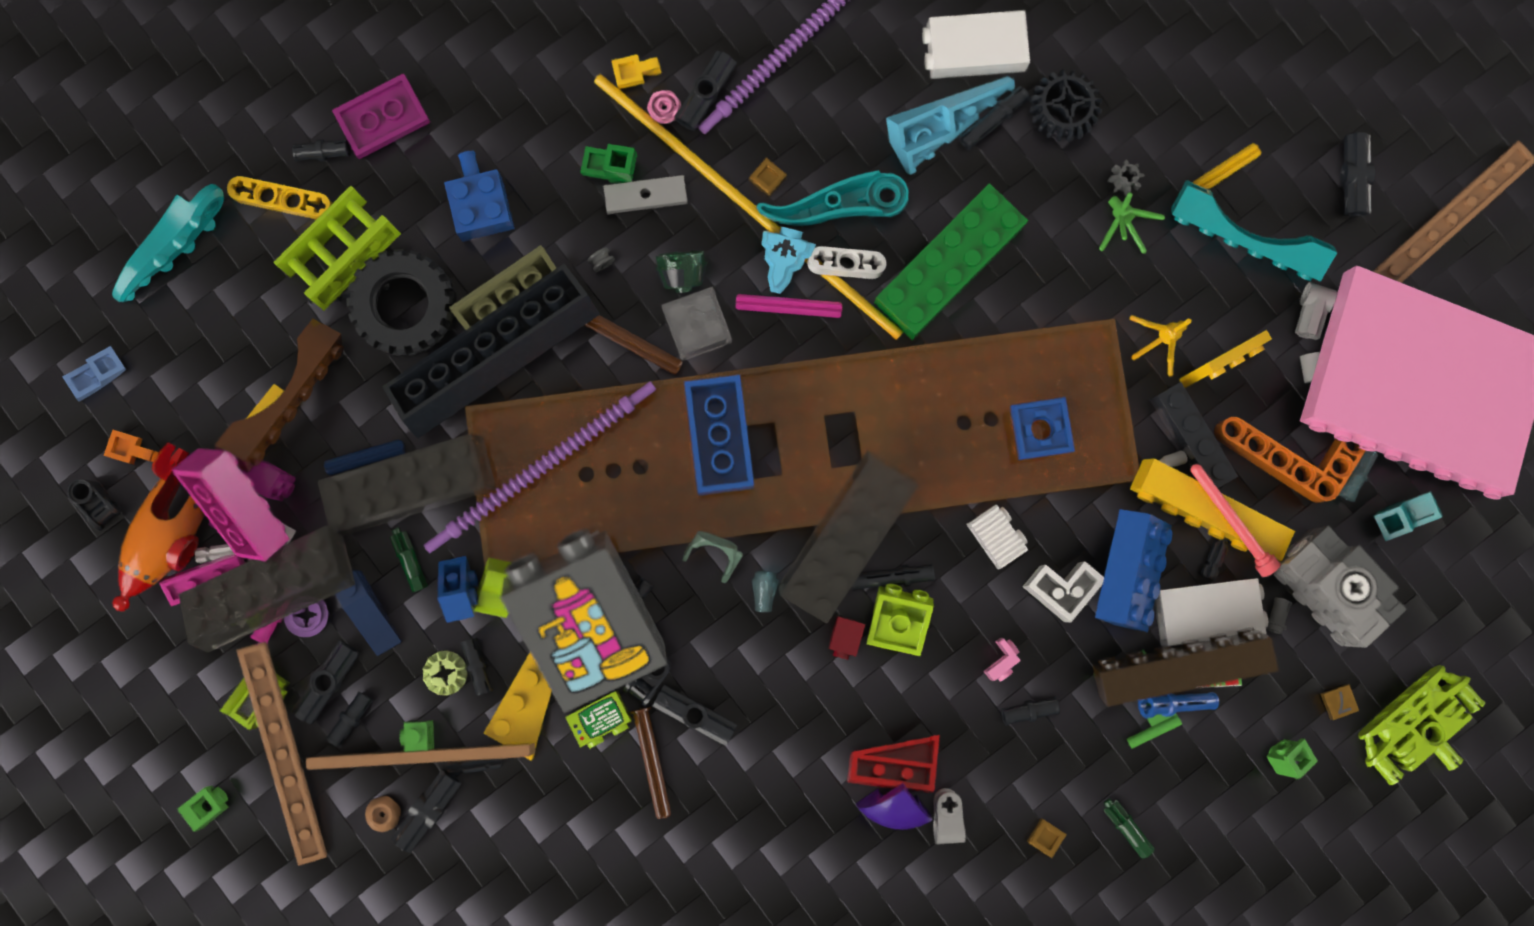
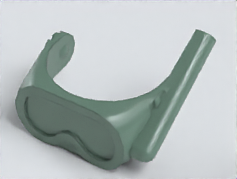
[682,531,743,583]

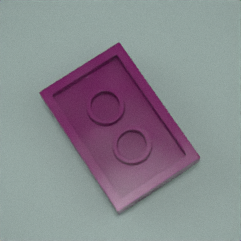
[332,73,430,159]

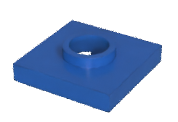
[1010,397,1075,460]

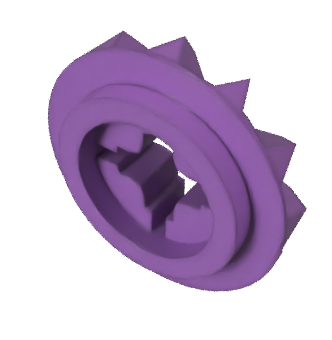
[284,593,330,637]

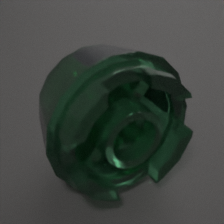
[654,250,708,293]

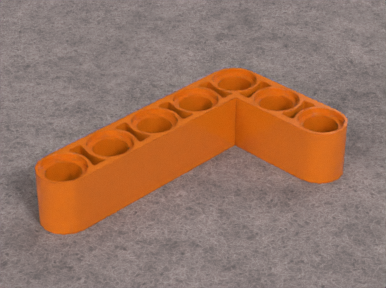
[1214,417,1366,503]

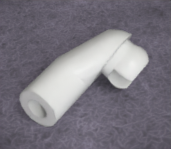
[1159,451,1187,468]

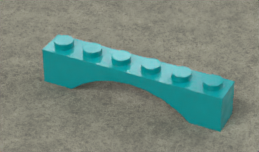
[1171,180,1337,282]

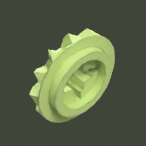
[422,651,467,695]

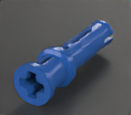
[1138,692,1219,718]

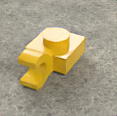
[612,54,661,89]

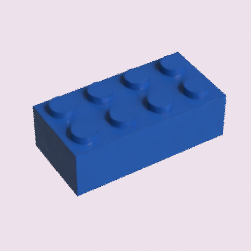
[684,375,754,496]
[1095,509,1173,632]

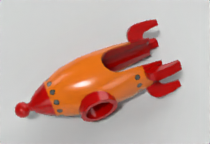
[112,443,205,612]

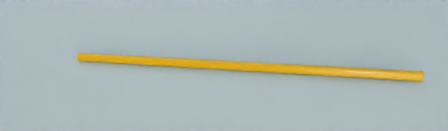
[594,74,903,340]

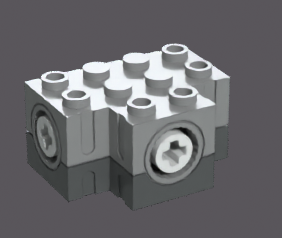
[1274,526,1407,647]

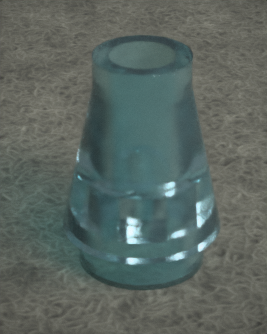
[752,571,779,612]

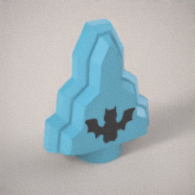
[762,227,816,294]

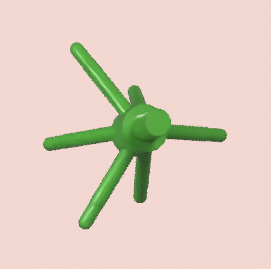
[1099,192,1165,253]

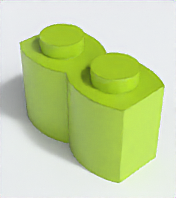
[474,558,512,618]

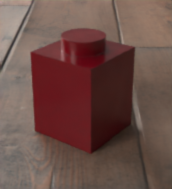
[828,617,865,660]

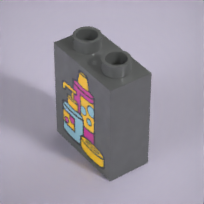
[500,529,667,713]

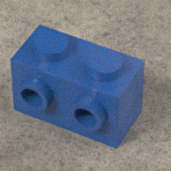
[438,556,478,622]

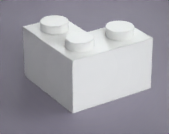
[1023,562,1104,622]

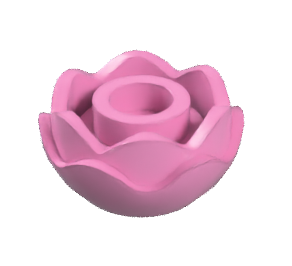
[647,90,681,123]

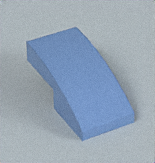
[62,346,126,402]

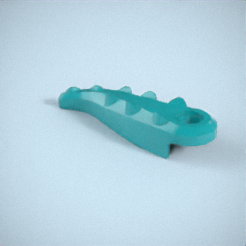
[757,170,909,226]
[112,184,224,302]

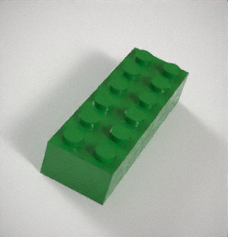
[874,183,1028,340]

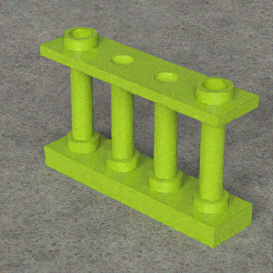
[273,186,401,311]

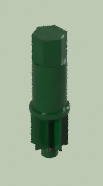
[390,527,428,593]
[1103,798,1155,859]

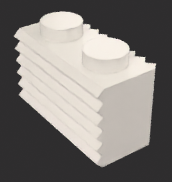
[966,505,1028,569]

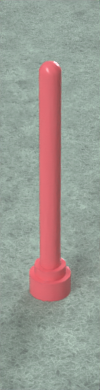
[1191,464,1281,577]

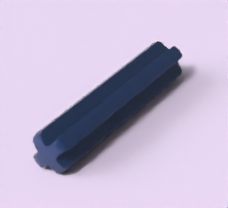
[324,439,405,475]

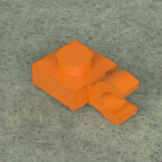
[104,430,159,465]

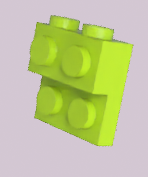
[867,584,934,656]

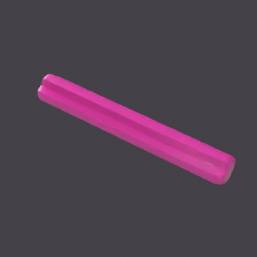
[736,294,842,318]

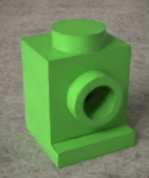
[400,720,434,752]
[1266,739,1317,779]
[177,785,229,832]

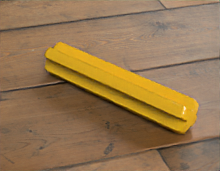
[1192,143,1261,189]

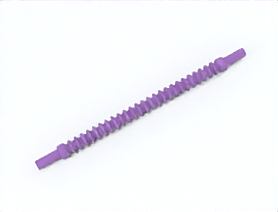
[698,0,850,134]
[424,382,656,553]

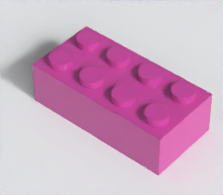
[172,449,289,561]

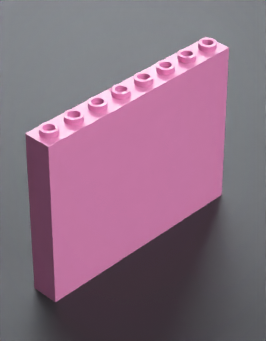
[1300,266,1534,499]

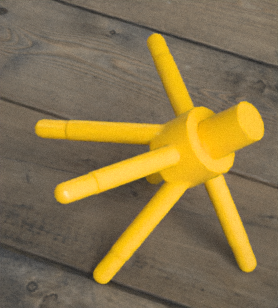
[1130,315,1191,377]

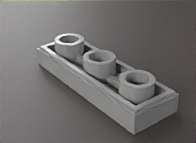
[604,175,687,214]

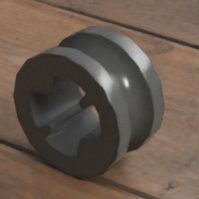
[587,247,615,272]

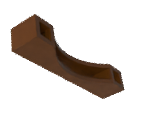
[215,318,344,473]

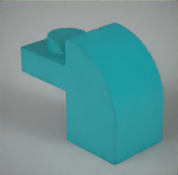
[1374,491,1443,541]

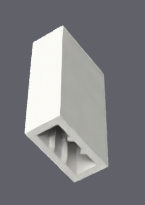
[923,11,1030,78]
[1155,578,1268,646]

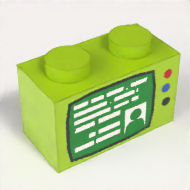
[565,690,632,749]

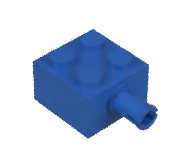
[444,151,514,242]

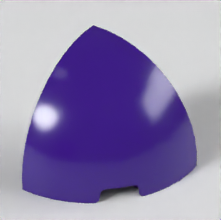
[856,783,933,829]

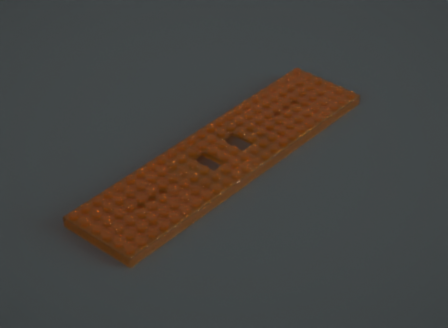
[465,319,1139,566]

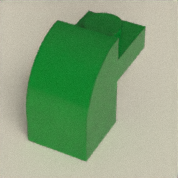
[580,144,637,184]

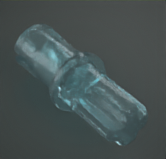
[1339,451,1378,502]

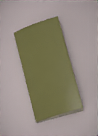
[449,245,556,330]

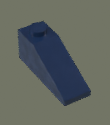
[329,570,402,656]

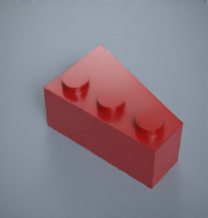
[847,735,940,794]

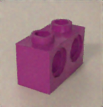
[242,460,296,501]

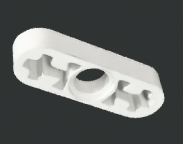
[807,247,886,279]

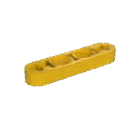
[227,176,332,219]

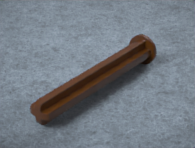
[583,315,682,375]
[629,706,671,819]

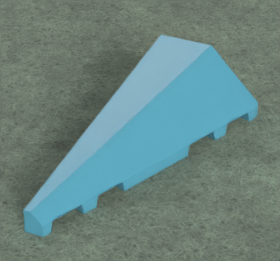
[886,77,1015,175]

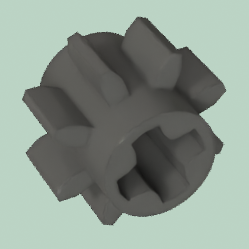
[1108,160,1144,196]

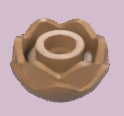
[365,796,401,832]

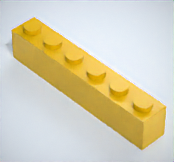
[1130,459,1295,561]

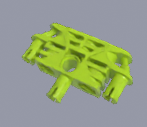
[1358,665,1485,785]

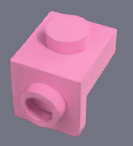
[984,638,1020,681]

